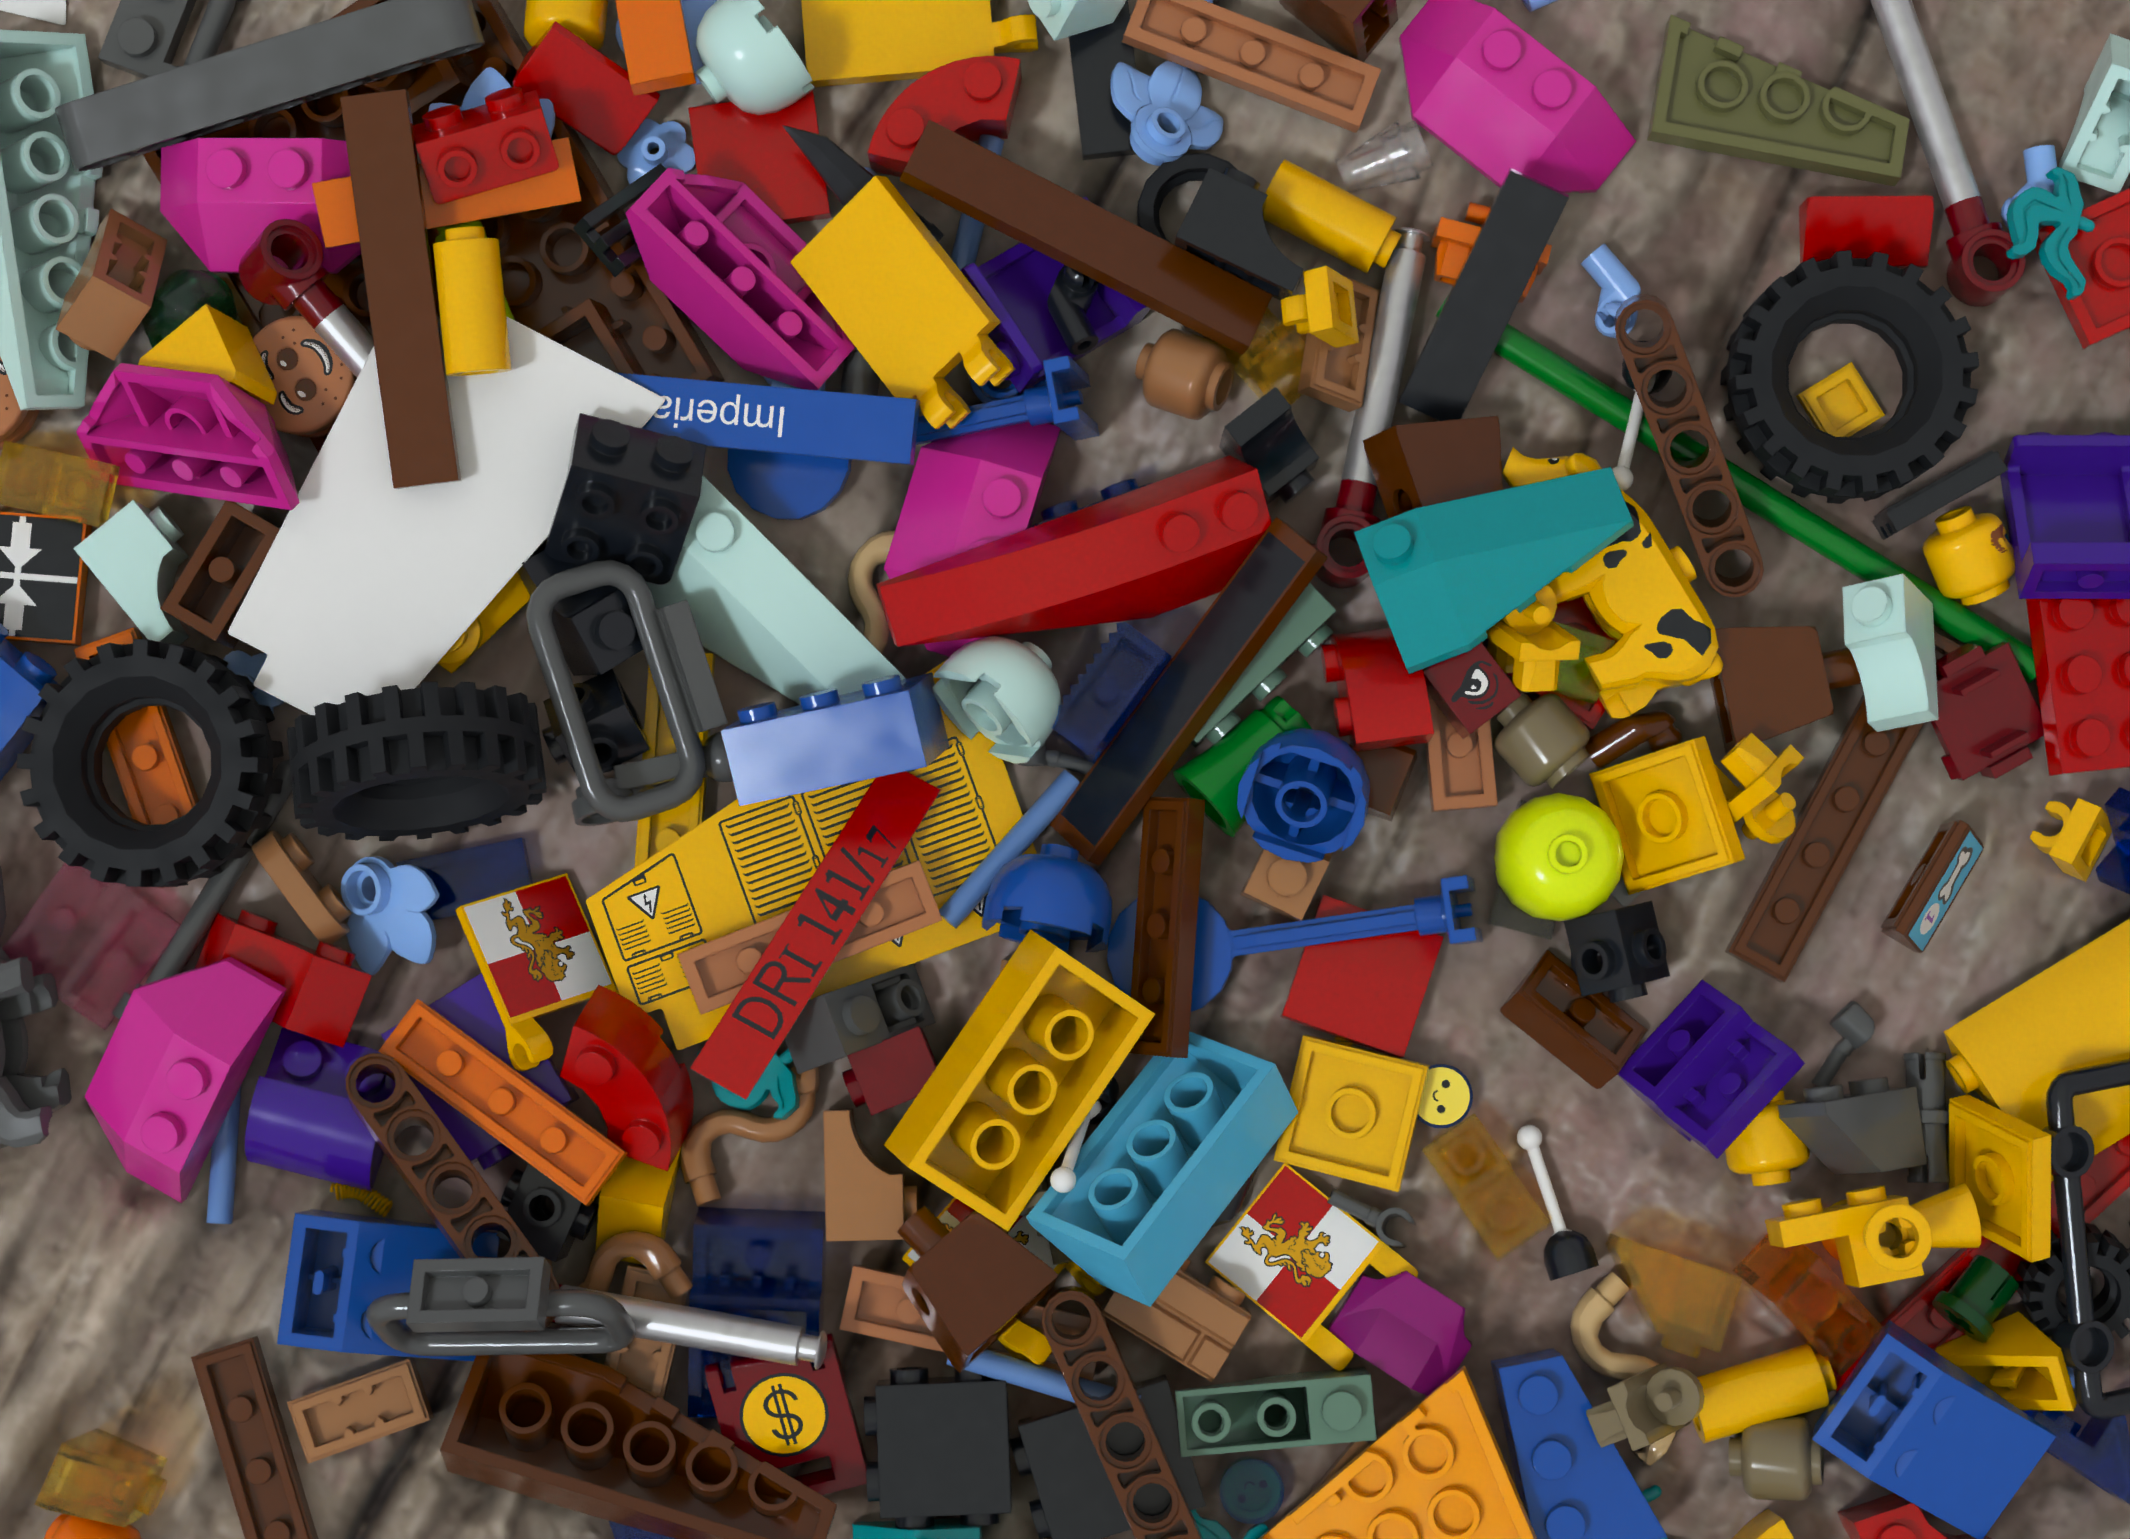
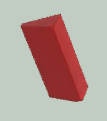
[513,21,661,156]
[1799,195,1934,268]

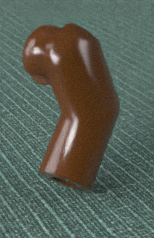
[1585,710,1682,768]

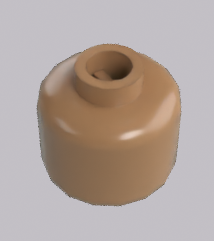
[1135,329,1234,420]

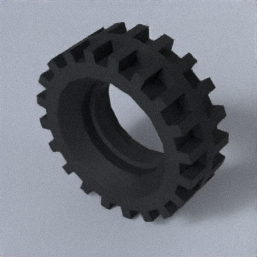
[1720,250,1979,504]
[17,639,284,887]
[287,682,547,841]

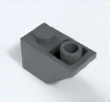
[785,963,936,1074]
[1778,1077,1927,1175]

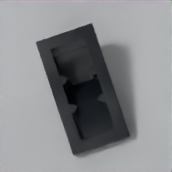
[1175,167,1304,301]
[1219,387,1320,505]
[517,545,643,676]

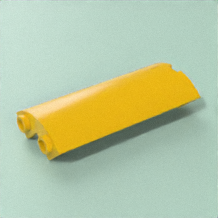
[1944,919,2130,1182]

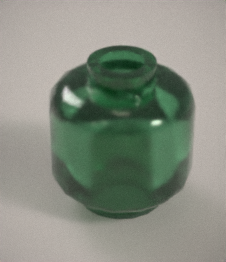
[141,269,238,348]

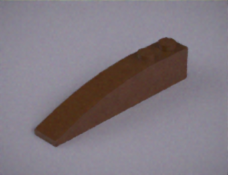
[440,1354,837,1539]

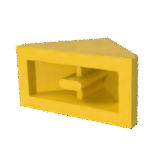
[138,304,277,405]
[595,1146,682,1265]
[1935,1311,2077,1411]

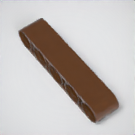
[1614,294,1764,598]
[346,1053,559,1332]
[1041,1286,1203,1539]

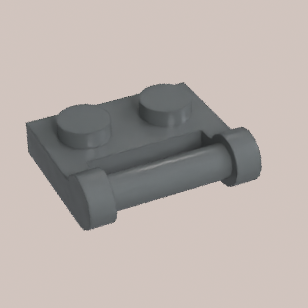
[98,0,244,78]

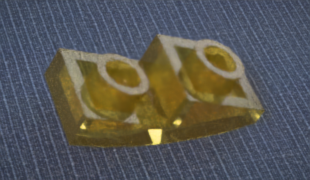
[0,440,120,527]
[1422,1113,1550,1262]

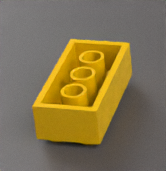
[884,929,1155,1231]

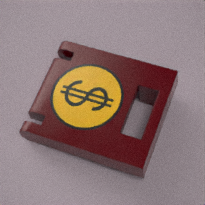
[705,1333,867,1495]

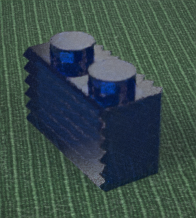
[1051,622,1172,764]

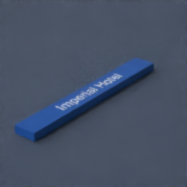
[617,373,920,466]

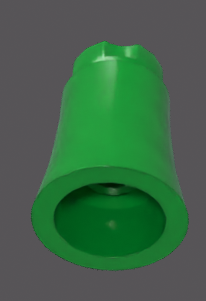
[1173,696,1312,837]

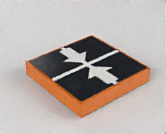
[0,511,93,646]

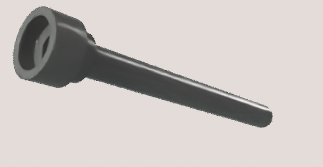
[111,760,292,1019]

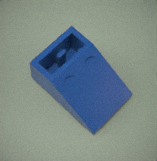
[277,1209,501,1362]
[1812,1320,2057,1539]

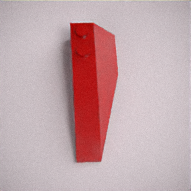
[876,455,1271,647]

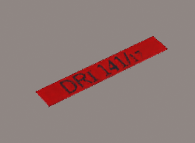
[690,771,941,1100]

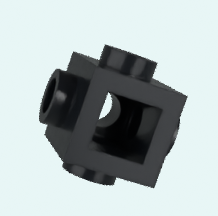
[542,668,650,773]
[1564,901,1670,1003]
[496,1164,599,1262]

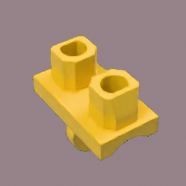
[1486,585,1581,692]
[1714,732,1804,844]

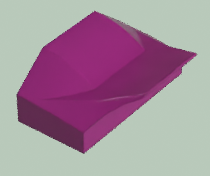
[1328,1271,1472,1396]

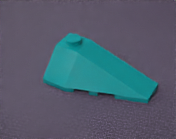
[1354,467,1634,674]

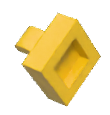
[1281,266,1359,348]
[2030,798,2115,882]

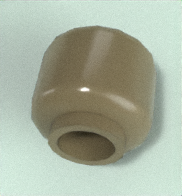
[1495,693,1590,789]
[1728,1416,1824,1501]

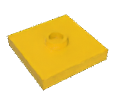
[1589,736,1745,895]
[1274,1034,1430,1192]
[1949,1094,2051,1263]

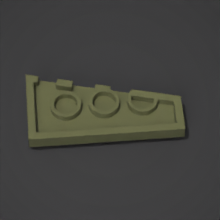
[1647,15,1910,187]

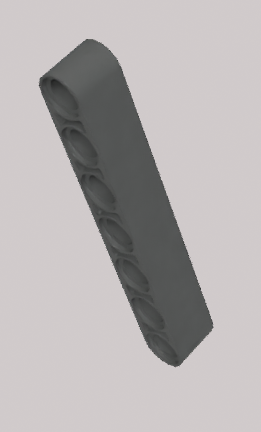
[55,0,485,172]

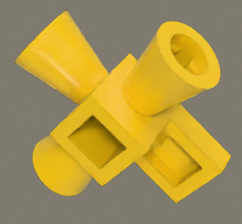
[1765,1183,1981,1288]

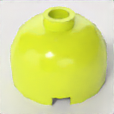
[1494,793,1624,921]

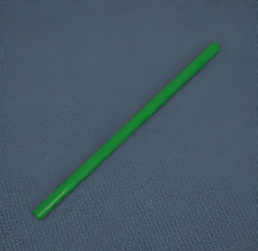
[1436,294,2036,683]

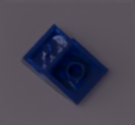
[688,1207,826,1418]

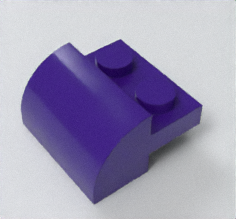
[1617,979,1805,1159]
[245,1027,395,1192]

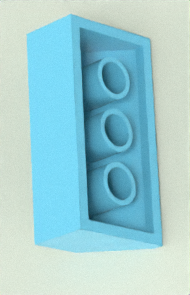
[1026,1031,1298,1307]

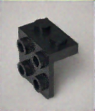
[545,413,706,585]

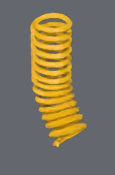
[330,1183,393,1218]

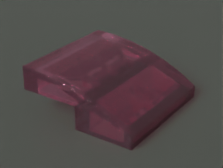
[2,863,181,1030]

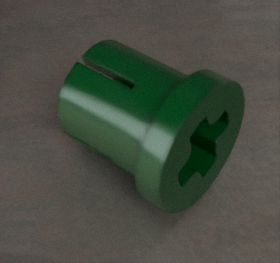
[1932,1255,2019,1343]

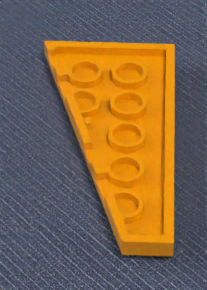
[1258,1365,1537,1539]

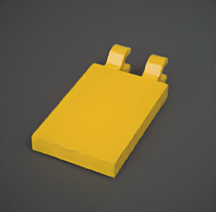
[801,0,1038,87]
[790,175,1015,429]

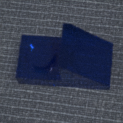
[2022,1410,2130,1505]

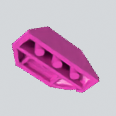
[1399,0,1636,193]
[160,138,361,274]
[626,168,855,390]
[76,363,300,510]
[884,422,1061,657]
[84,957,287,1203]

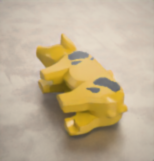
[1502,447,1723,719]

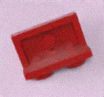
[413,87,559,204]

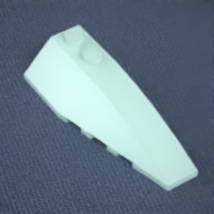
[0,29,103,410]
[646,476,906,705]

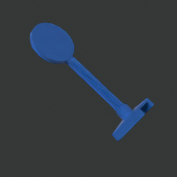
[727,356,1100,520]
[1107,875,1483,1012]

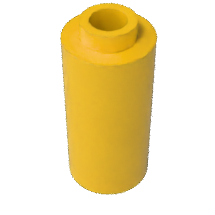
[1263,159,1402,274]
[433,226,512,376]
[1692,1343,1837,1444]

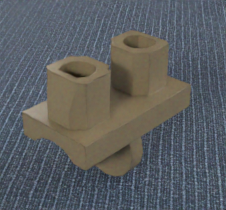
[1586,1362,1705,1451]

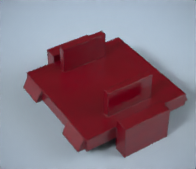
[1930,642,2044,781]

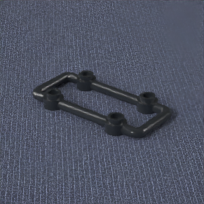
[2042,1058,2130,1419]

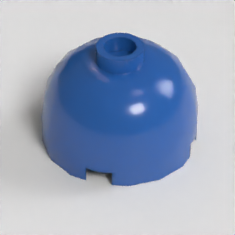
[1237,728,1370,863]
[982,844,1112,952]

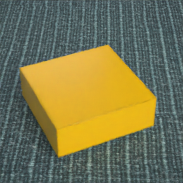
[1796,362,1885,437]

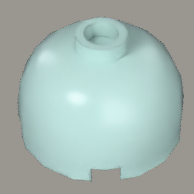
[695,0,815,115]
[932,636,1062,764]

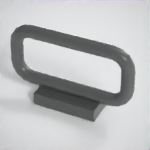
[526,560,728,822]
[366,1257,636,1356]

